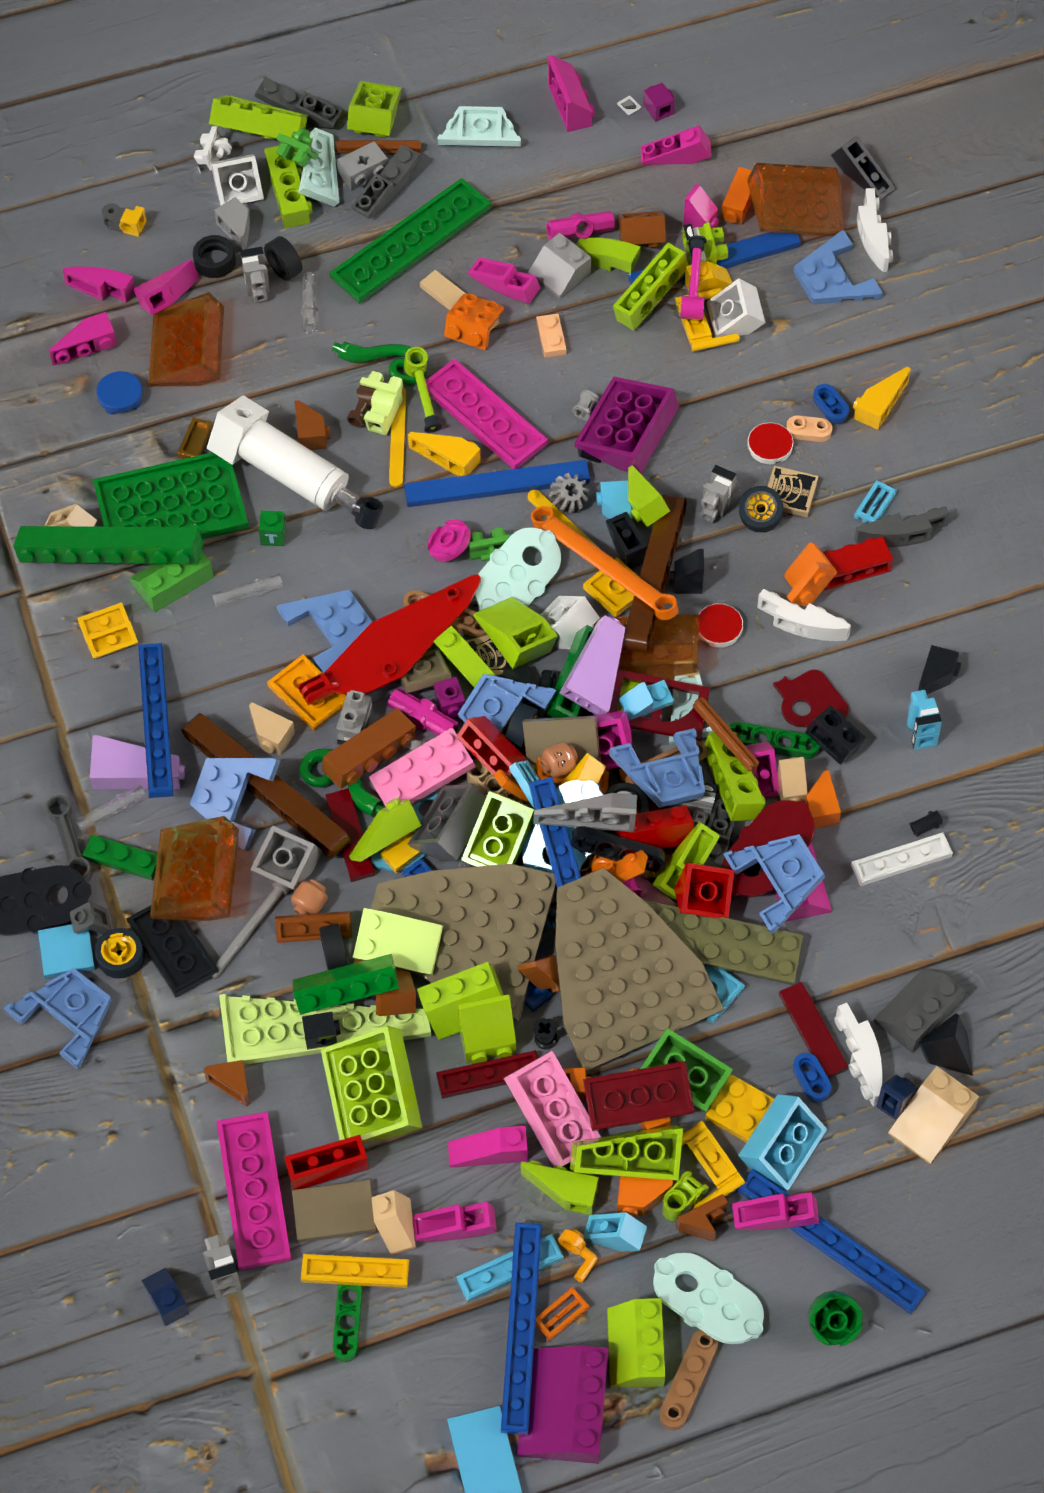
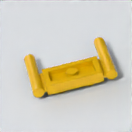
[674,288,740,352]
[682,1120,745,1209]

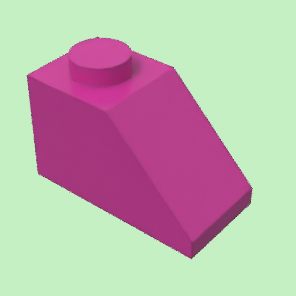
[683,184,719,228]
[745,742,779,798]

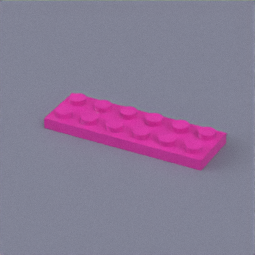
[426,358,548,469]
[216,1112,292,1271]

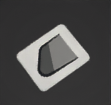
[617,96,641,115]

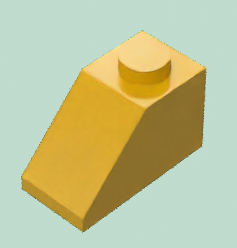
[685,261,733,292]

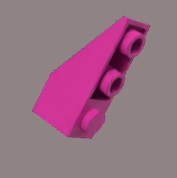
[641,125,711,165]
[134,259,200,315]
[49,312,117,366]

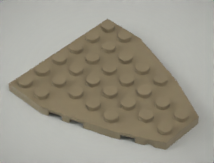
[371,864,557,1021]
[555,868,724,1072]

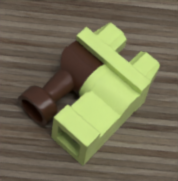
[346,371,403,436]

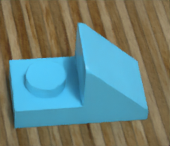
[619,680,674,721]

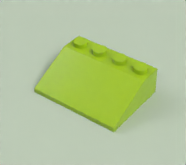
[321,1026,423,1144]

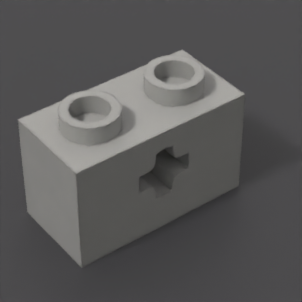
[337,141,388,191]

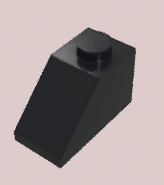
[606,511,648,569]
[669,549,704,594]
[918,645,962,695]

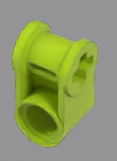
[662,1170,709,1222]

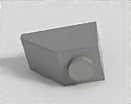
[214,197,250,250]

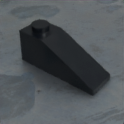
[831,135,895,201]

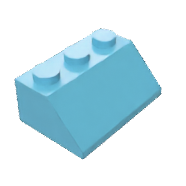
[738,1094,827,1191]

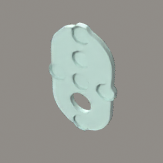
[474,528,561,611]
[653,1253,764,1344]

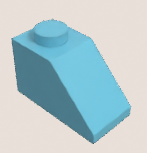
[596,480,633,520]
[583,1212,647,1252]

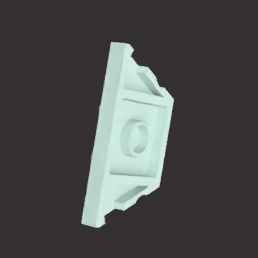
[438,106,521,146]

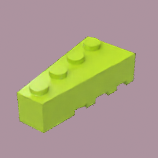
[209,95,308,140]
[570,1124,683,1181]

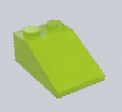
[347,81,402,137]
[461,791,535,867]
[458,994,516,1064]

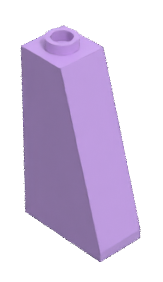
[560,615,625,715]
[90,735,185,790]

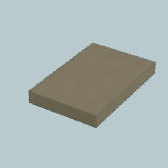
[522,716,601,766]
[292,1180,376,1243]

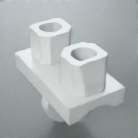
[194,126,232,171]

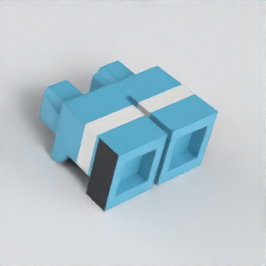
[906,690,942,750]

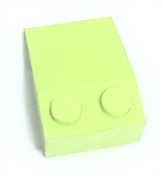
[353,908,443,975]

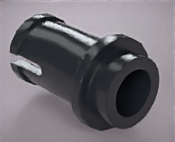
[539,670,557,688]
[909,811,943,837]

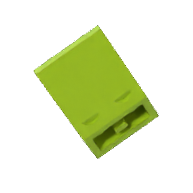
[473,597,558,669]

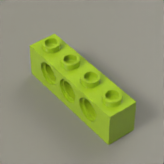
[264,146,313,229]
[613,243,689,331]
[705,732,765,821]

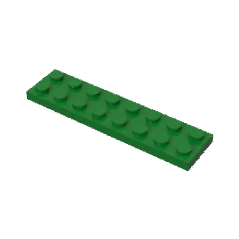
[330,178,491,304]

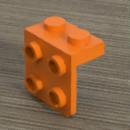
[444,293,504,351]
[784,542,837,606]

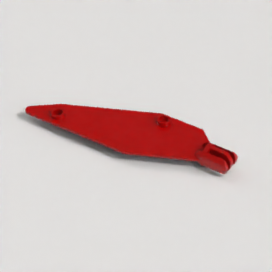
[297,574,481,706]

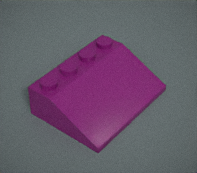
[574,376,679,474]
[517,1346,608,1464]

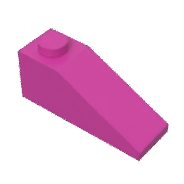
[448,1126,528,1168]

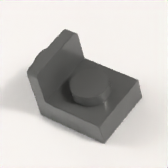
[70,902,112,935]

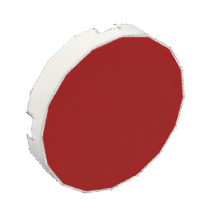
[747,422,794,465]
[696,603,743,648]

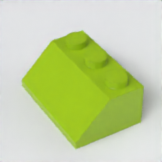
[417,962,504,1040]
[607,1298,665,1388]

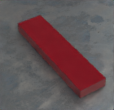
[325,788,375,882]
[779,982,848,1079]
[436,1050,538,1099]

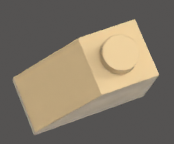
[44,504,97,526]
[249,702,295,756]
[777,757,807,802]
[372,1190,416,1255]

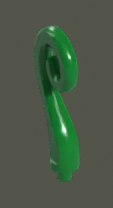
[332,341,428,385]
[299,749,385,817]

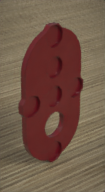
[722,800,815,897]

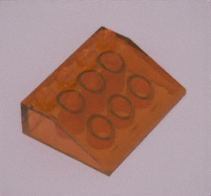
[747,163,843,235]
[148,292,224,387]
[614,614,699,679]
[150,816,239,921]

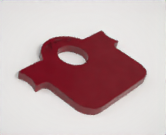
[773,669,849,729]

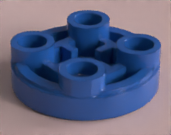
[96,371,143,415]

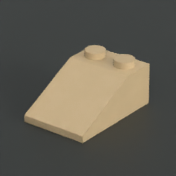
[888,1066,979,1164]

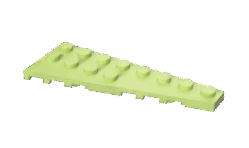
[219,994,431,1065]

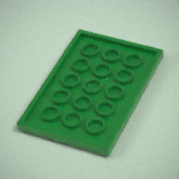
[93,452,249,539]

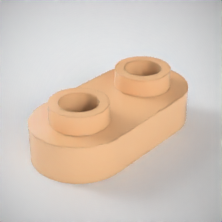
[786,416,832,442]

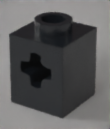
[302,1011,341,1050]

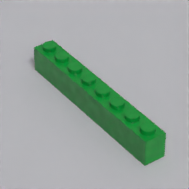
[13,526,204,564]

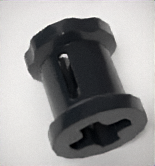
[533,1018,557,1050]

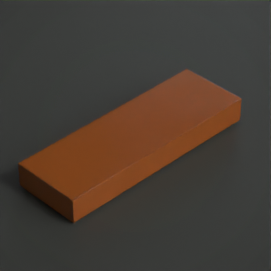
[275,911,352,943]

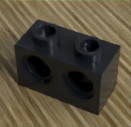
[805,705,866,765]

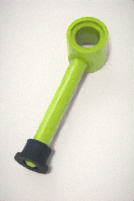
[404,347,442,433]

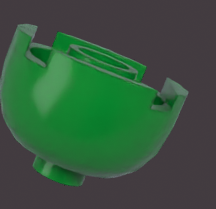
[808,1290,863,1346]

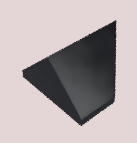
[918,1013,973,1076]

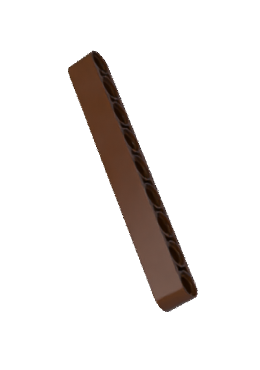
[622,495,687,653]
[181,713,351,858]

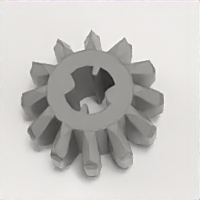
[549,473,589,513]

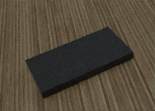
[126,895,219,998]

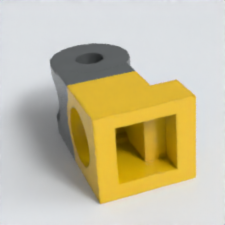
[102,203,147,237]

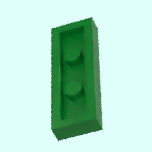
[82,835,161,880]

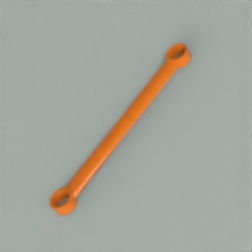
[531,506,678,620]

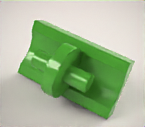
[276,128,319,168]
[469,527,510,562]

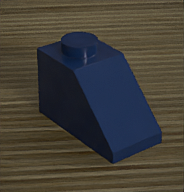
[876,1074,918,1121]
[141,1268,189,1327]

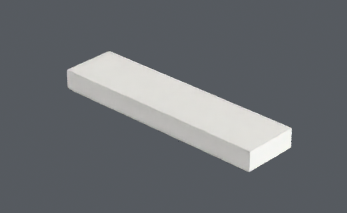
[851,832,953,886]

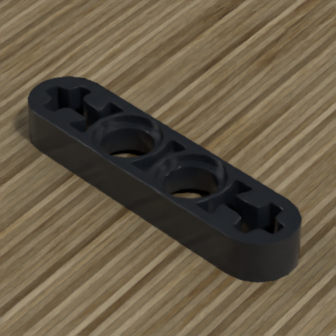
[571,826,665,872]

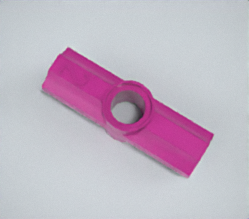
[546,211,615,240]
[387,688,459,736]

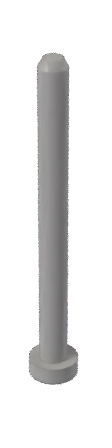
[212,882,290,979]

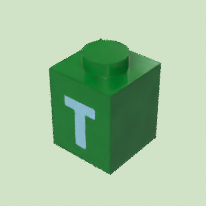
[259,510,286,546]

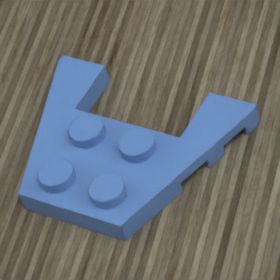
[793,230,883,304]
[277,590,372,672]
[458,674,558,733]
[608,728,705,808]
[190,758,281,851]
[723,834,825,934]
[4,968,112,1069]

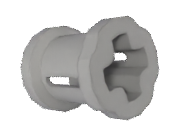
[572,390,600,421]

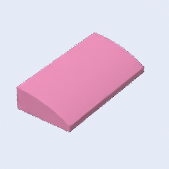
[504,1051,601,1167]

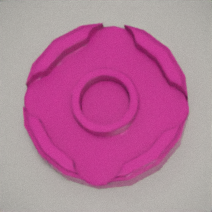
[427,519,471,562]

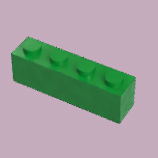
[545,625,594,718]
[293,954,399,1015]

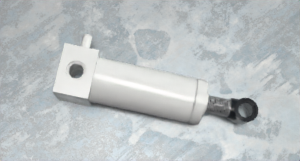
[207,395,383,529]

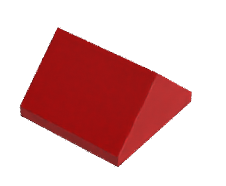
[674,863,734,919]

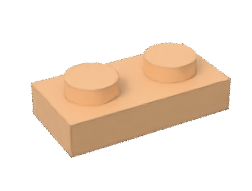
[536,314,566,358]

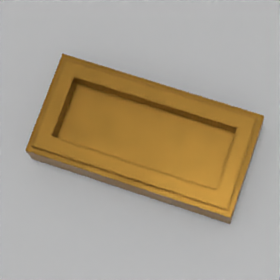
[177,417,214,459]

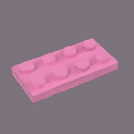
[369,727,476,806]

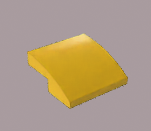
[77,602,138,660]

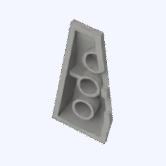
[533,791,637,832]

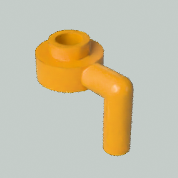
[558,1229,598,1283]

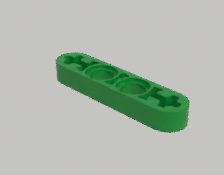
[729,722,820,759]
[333,1284,363,1363]

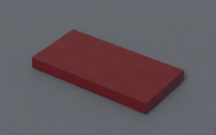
[583,1061,695,1132]

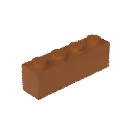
[322,708,416,789]

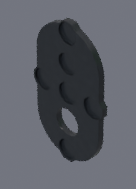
[0,865,92,936]

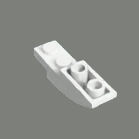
[857,188,893,272]
[757,589,851,641]
[834,1003,882,1107]

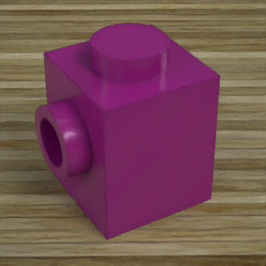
[643,82,675,122]
[433,677,465,718]

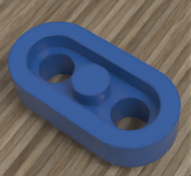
[813,384,849,424]
[793,1053,831,1102]

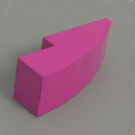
[468,257,540,304]
[62,266,135,303]
[732,1192,819,1230]
[412,1202,497,1242]

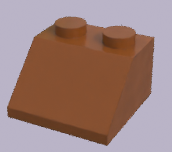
[617,211,666,247]

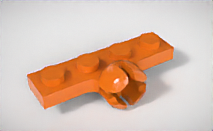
[583,850,648,882]

